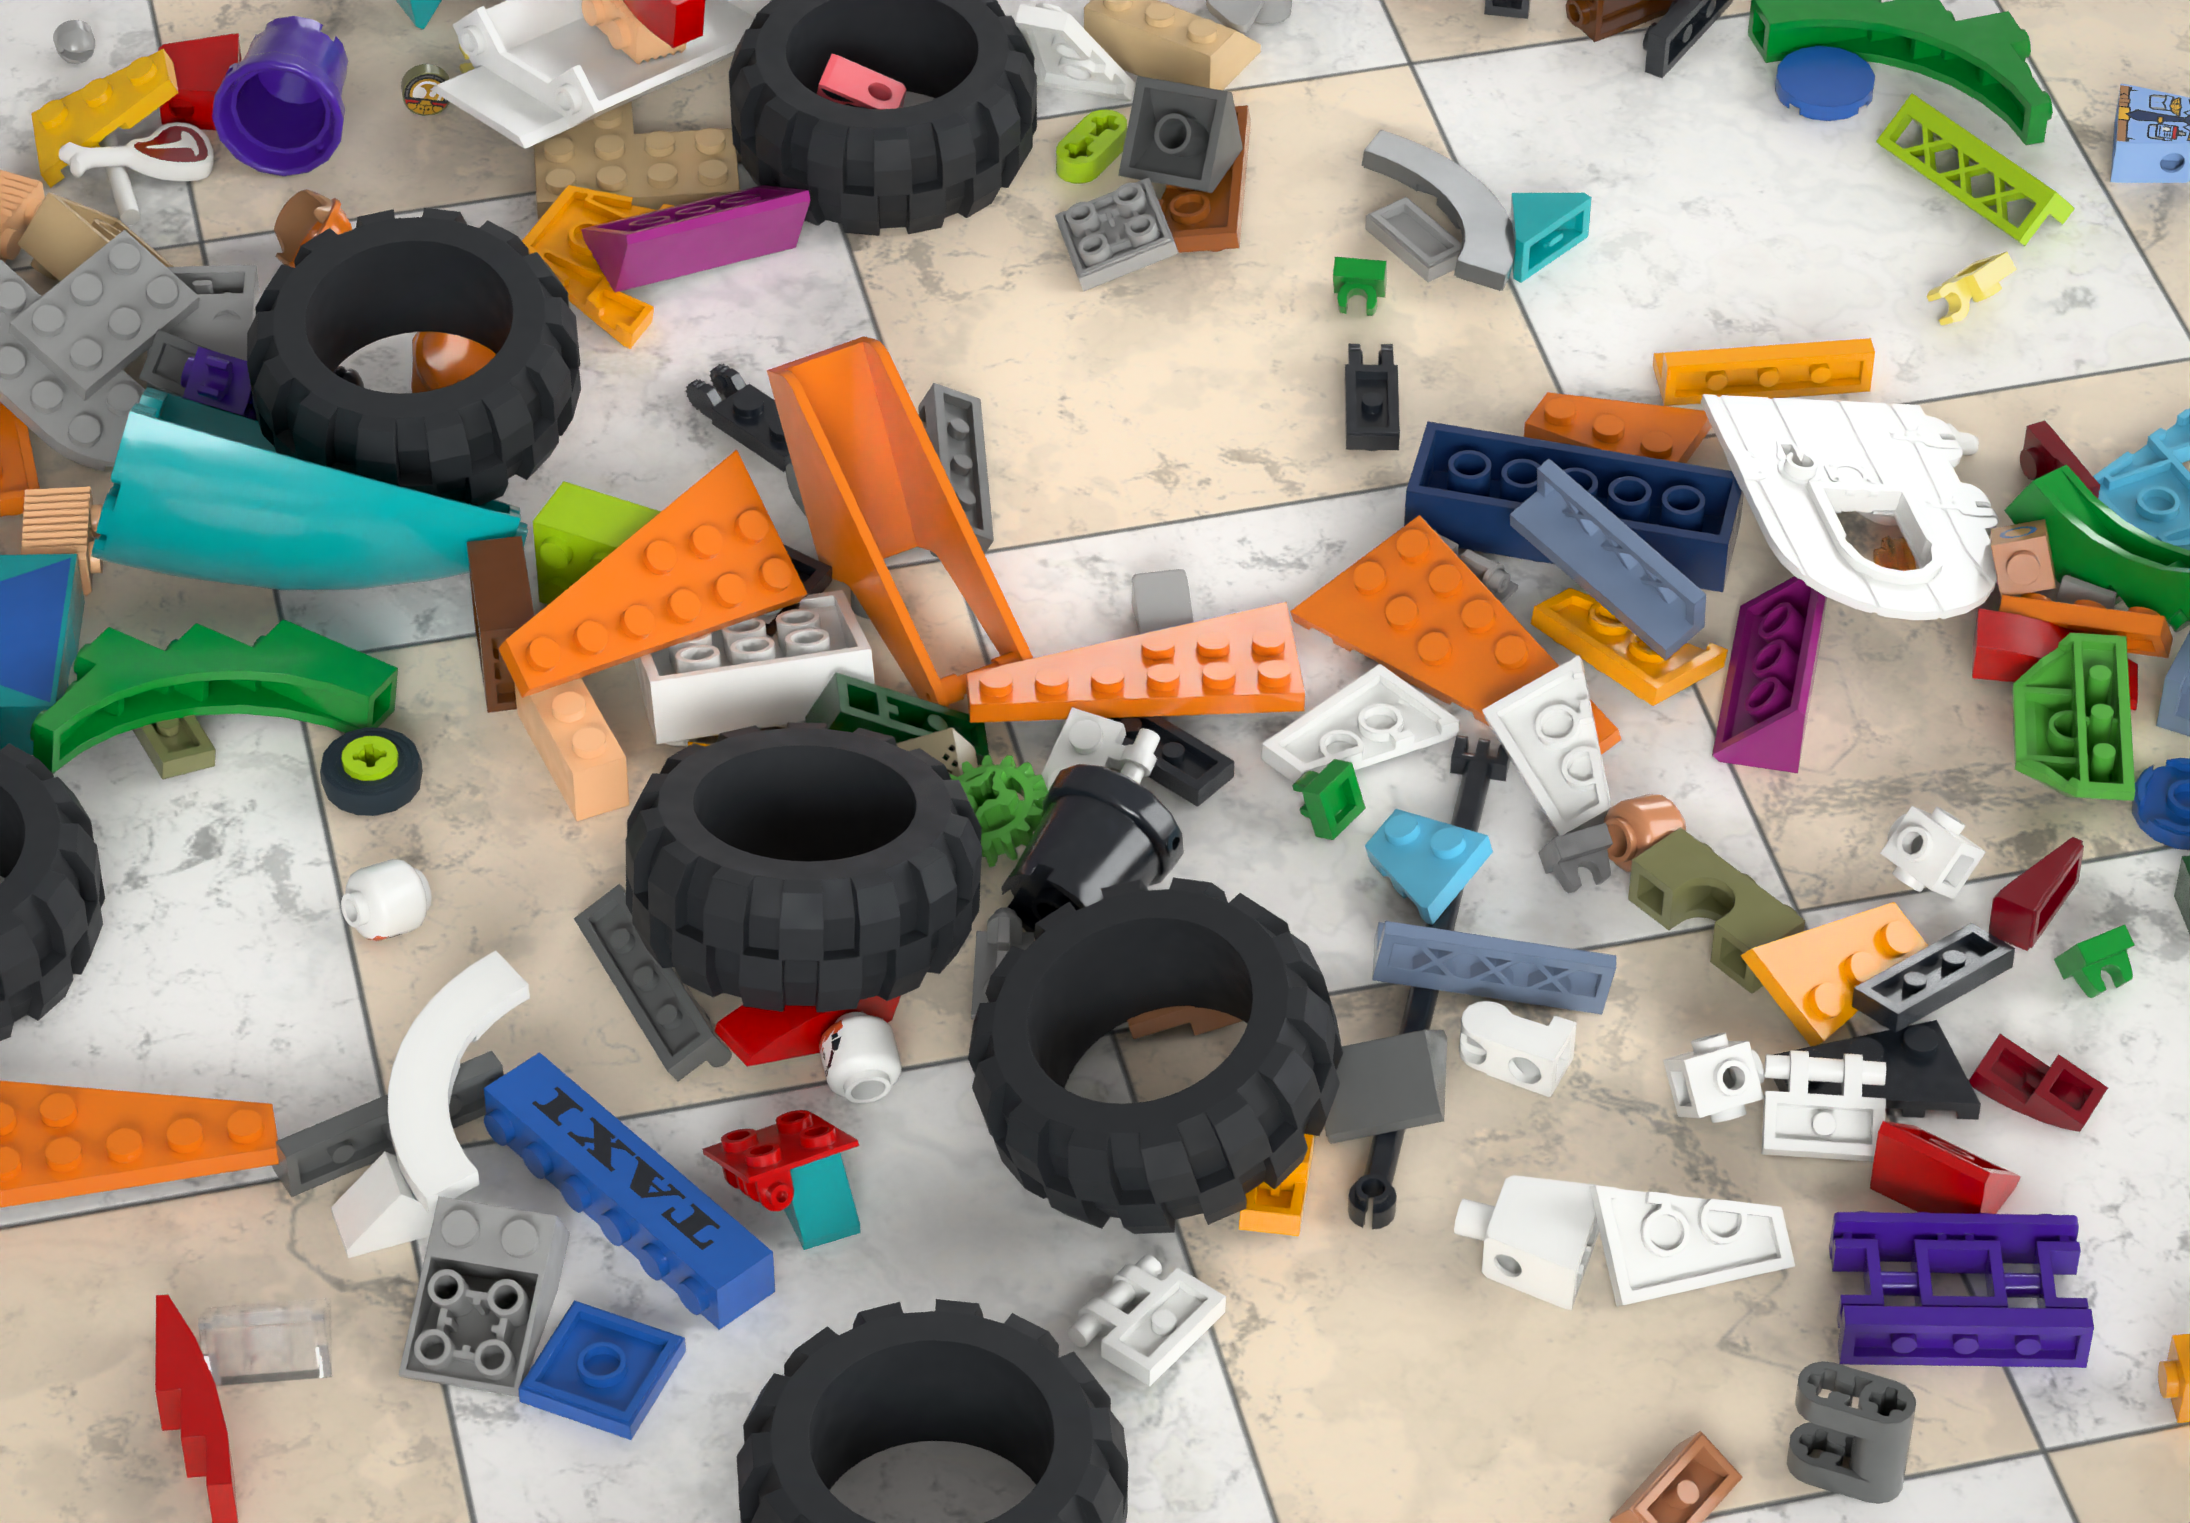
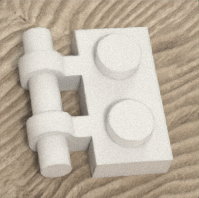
[1041,707,1160,791]
[1762,1050,1886,1162]
[1067,1255,1226,1387]

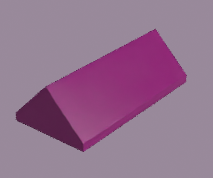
[581,185,811,293]
[1712,576,1827,773]

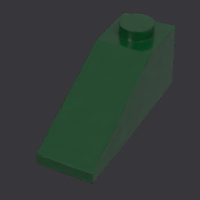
[805,672,989,767]

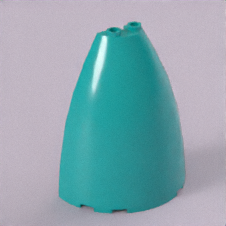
[91,387,528,590]

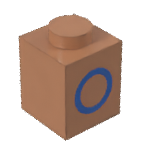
[1991,519,2056,598]

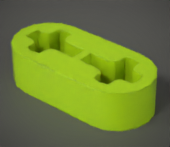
[1056,110,1127,184]

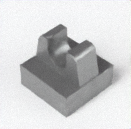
[1538,823,1613,893]

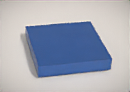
[518,1300,686,1440]

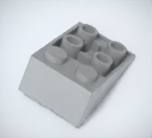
[147,265,260,397]
[399,1196,570,1397]

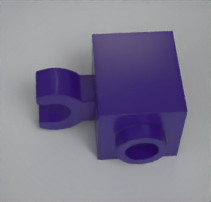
[181,346,257,420]

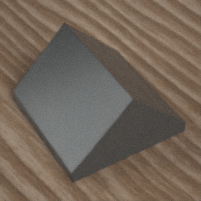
[1118,76,1243,193]
[1324,1030,1447,1144]

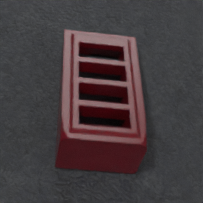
[1989,837,2084,951]

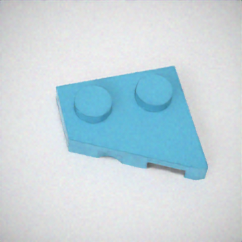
[1365,809,1493,925]

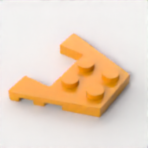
[522,185,674,349]

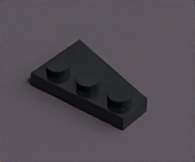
[1773,1020,1981,1120]

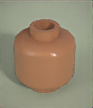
[1604,794,1686,872]

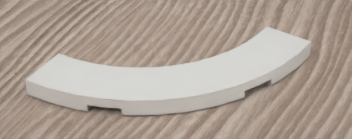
[388,950,530,1213]

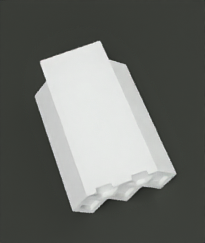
[430,0,771,149]

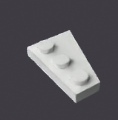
[1015,3,1136,101]

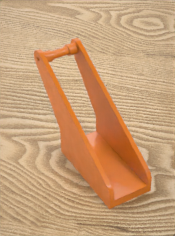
[767,336,1033,708]

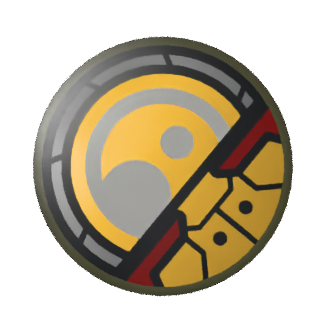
[401,64,450,116]

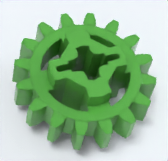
[949,755,1048,867]

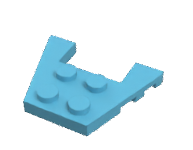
[2093,408,2190,550]

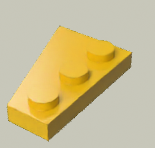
[31,49,179,188]

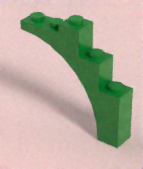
[1748,0,2053,146]
[2004,464,2190,632]
[30,619,398,774]

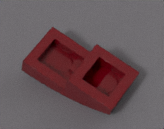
[1969,1034,2108,1132]

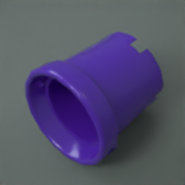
[212,16,348,176]

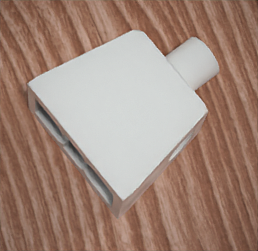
[1454,1175,1600,1310]

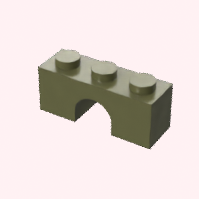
[1628,827,1805,994]

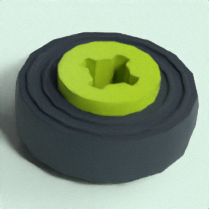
[320,727,423,816]

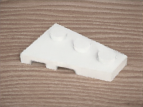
[1482,655,1612,836]
[1261,664,1460,783]
[1589,1185,1795,1306]

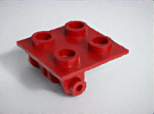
[702,1110,859,1211]

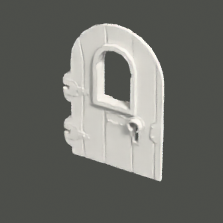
[1701,394,1999,620]

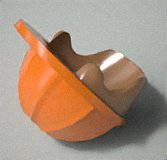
[274,189,352,268]

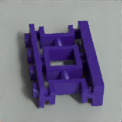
[1829,1211,2094,1368]

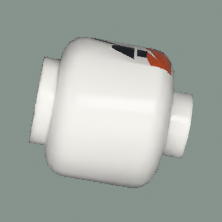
[341,859,432,941]
[819,1012,902,1103]

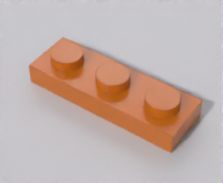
[1999,593,2173,658]

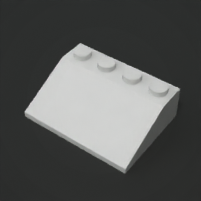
[634,590,875,746]

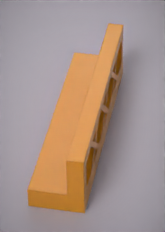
[1653,338,1875,406]

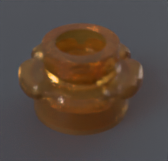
[1873,535,1916,571]

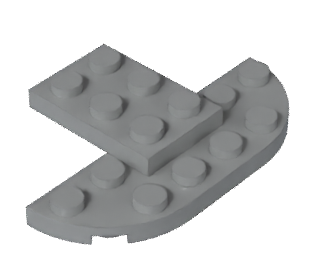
[0,230,200,471]

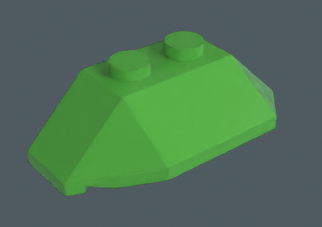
[2012,633,2135,801]

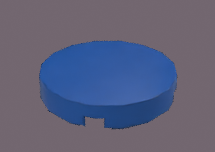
[1775,46,1875,121]
[2132,758,2190,850]

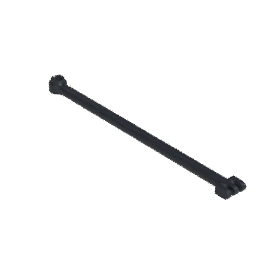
[1348,735,1511,1230]

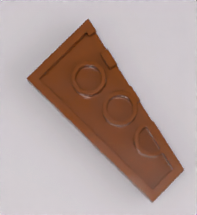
[1158,105,1251,253]

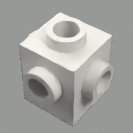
[1880,806,1986,899]
[1663,1033,1764,1123]

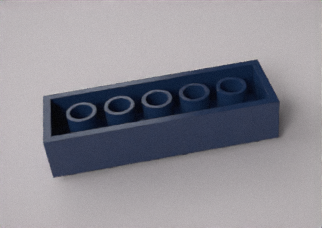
[1404,421,1744,592]

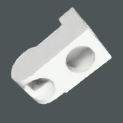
[1459,1001,1577,1097]

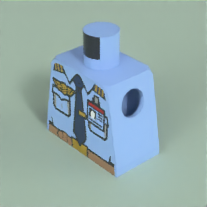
[2110,84,2190,183]

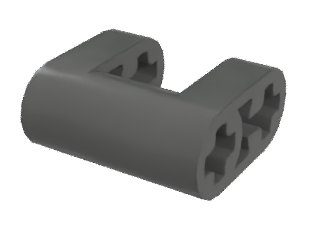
[1787,1361,1916,1504]

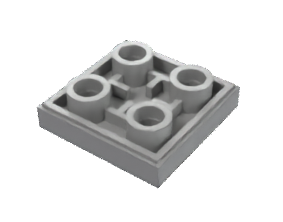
[1055,178,1179,291]

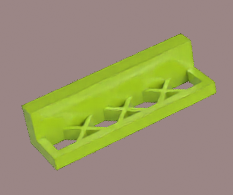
[1876,93,2075,246]

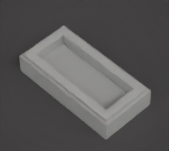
[1365,197,1462,282]

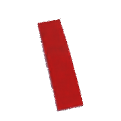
[155,1294,238,1523]

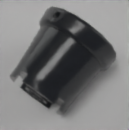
[1001,764,1184,932]

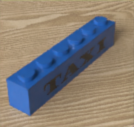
[484,1052,775,1330]

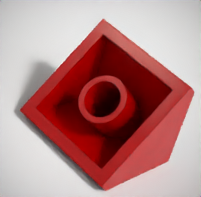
[1870,1121,2021,1214]

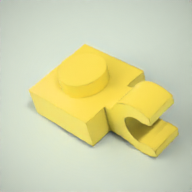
[1926,252,2016,325]

